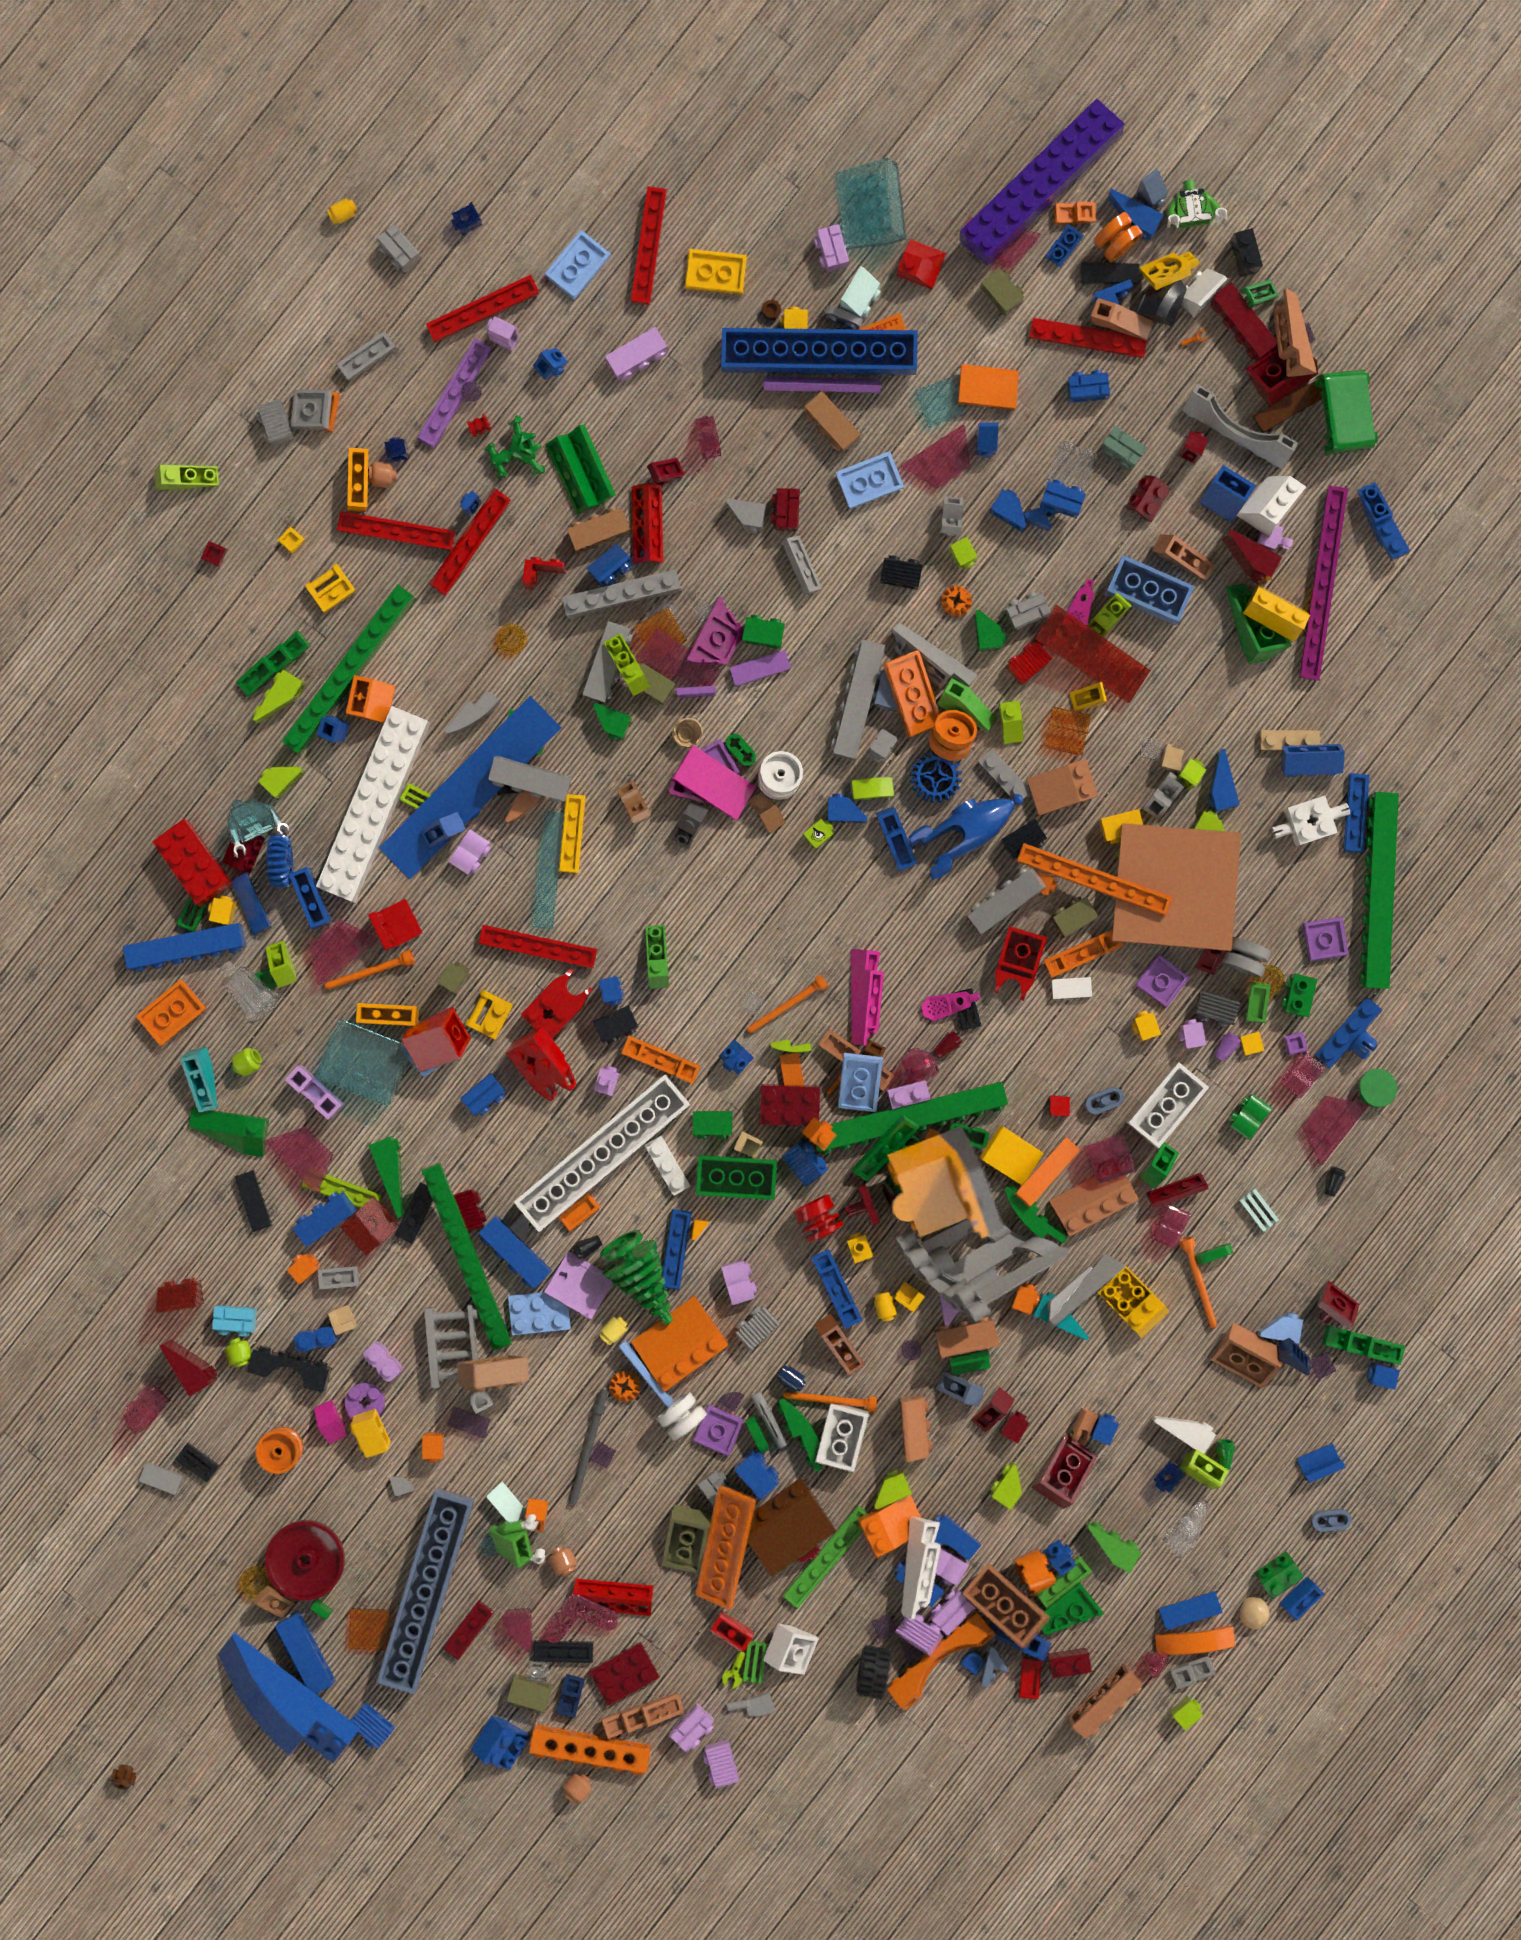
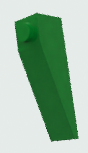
[369,1136,404,1218]

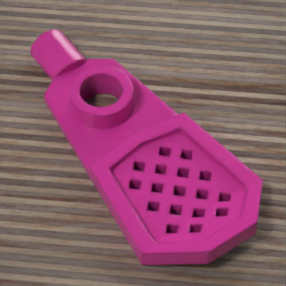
[1062,579,1094,637]
[921,992,980,1021]

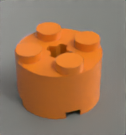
[1013,1549,1056,1596]

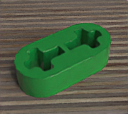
[726,734,756,767]
[1195,1243,1234,1265]
[745,1416,770,1454]

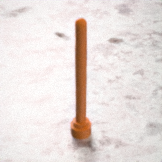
[324,949,415,990]
[746,974,829,1034]
[1178,1237,1217,1329]
[783,1391,877,1413]

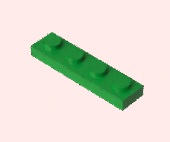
[852,1115,919,1182]

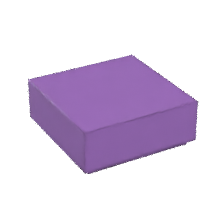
[1283,1032,1308,1056]

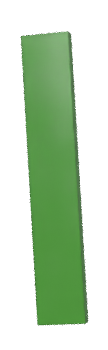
[782,1505,868,1609]

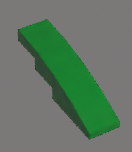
[236,631,311,697]
[1322,1325,1405,1365]

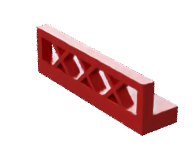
[632,482,663,564]
[572,1578,654,1616]

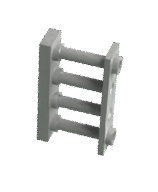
[424,1303,479,1388]

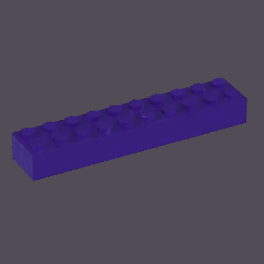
[959,98,1125,266]

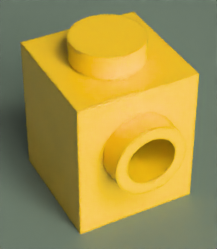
[780,307,808,329]
[208,895,237,925]
[1131,1010,1161,1041]
[847,1232,873,1263]

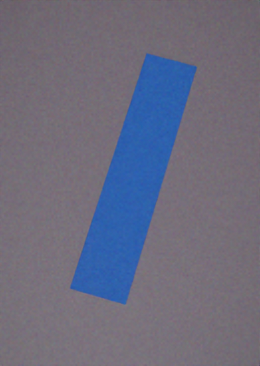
[379,696,561,880]

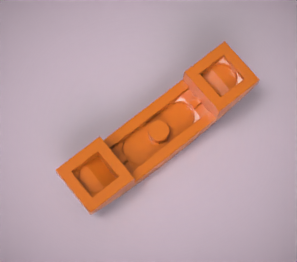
[1044,930,1124,978]
[621,1035,701,1084]
[1154,1626,1235,1655]

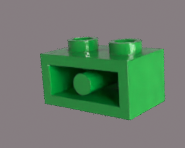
[742,615,785,649]
[1281,974,1318,1017]
[693,1111,733,1139]

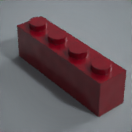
[1210,282,1278,361]

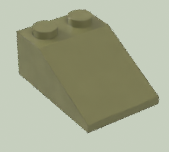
[662,1505,713,1575]

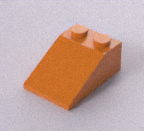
[857,1495,921,1558]

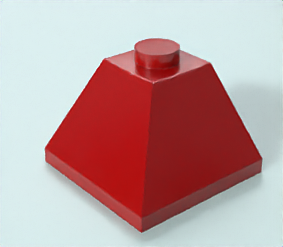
[897,239,947,290]

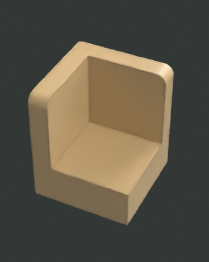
[1159,744,1184,773]
[734,1131,763,1158]
[328,1305,357,1335]

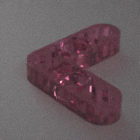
[545,1595,618,1643]

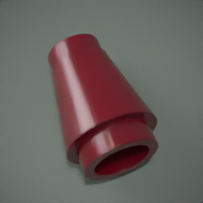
[933,1030,963,1058]

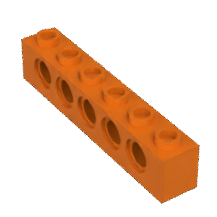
[529,1724,651,1775]

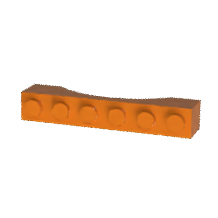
[887,1613,996,1711]

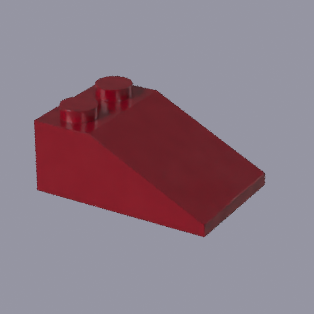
[1222,529,1282,585]
[159,1339,218,1397]
[1031,1434,1098,1509]

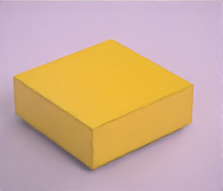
[277,526,306,554]
[1239,1032,1264,1056]

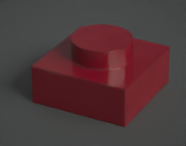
[201,541,228,567]

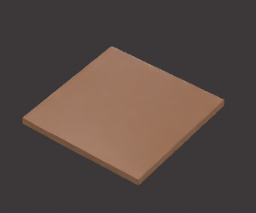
[1112,823,1241,951]

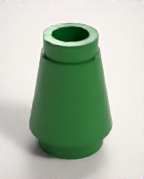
[1216,1439,1236,1470]

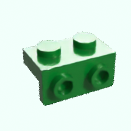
[948,1349,991,1375]
[1254,1552,1304,1599]

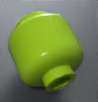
[231,1048,262,1077]
[224,1337,252,1368]

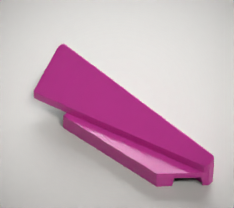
[851,949,884,1046]

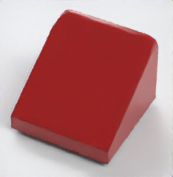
[1049,1095,1070,1117]

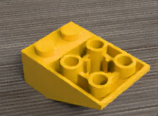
[1097,1265,1170,1339]

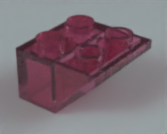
[1083,1133,1136,1184]

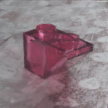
[694,416,722,460]

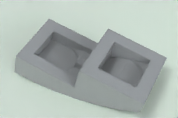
[1171,1654,1216,1689]

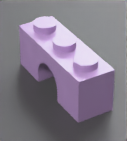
[285,1065,345,1120]

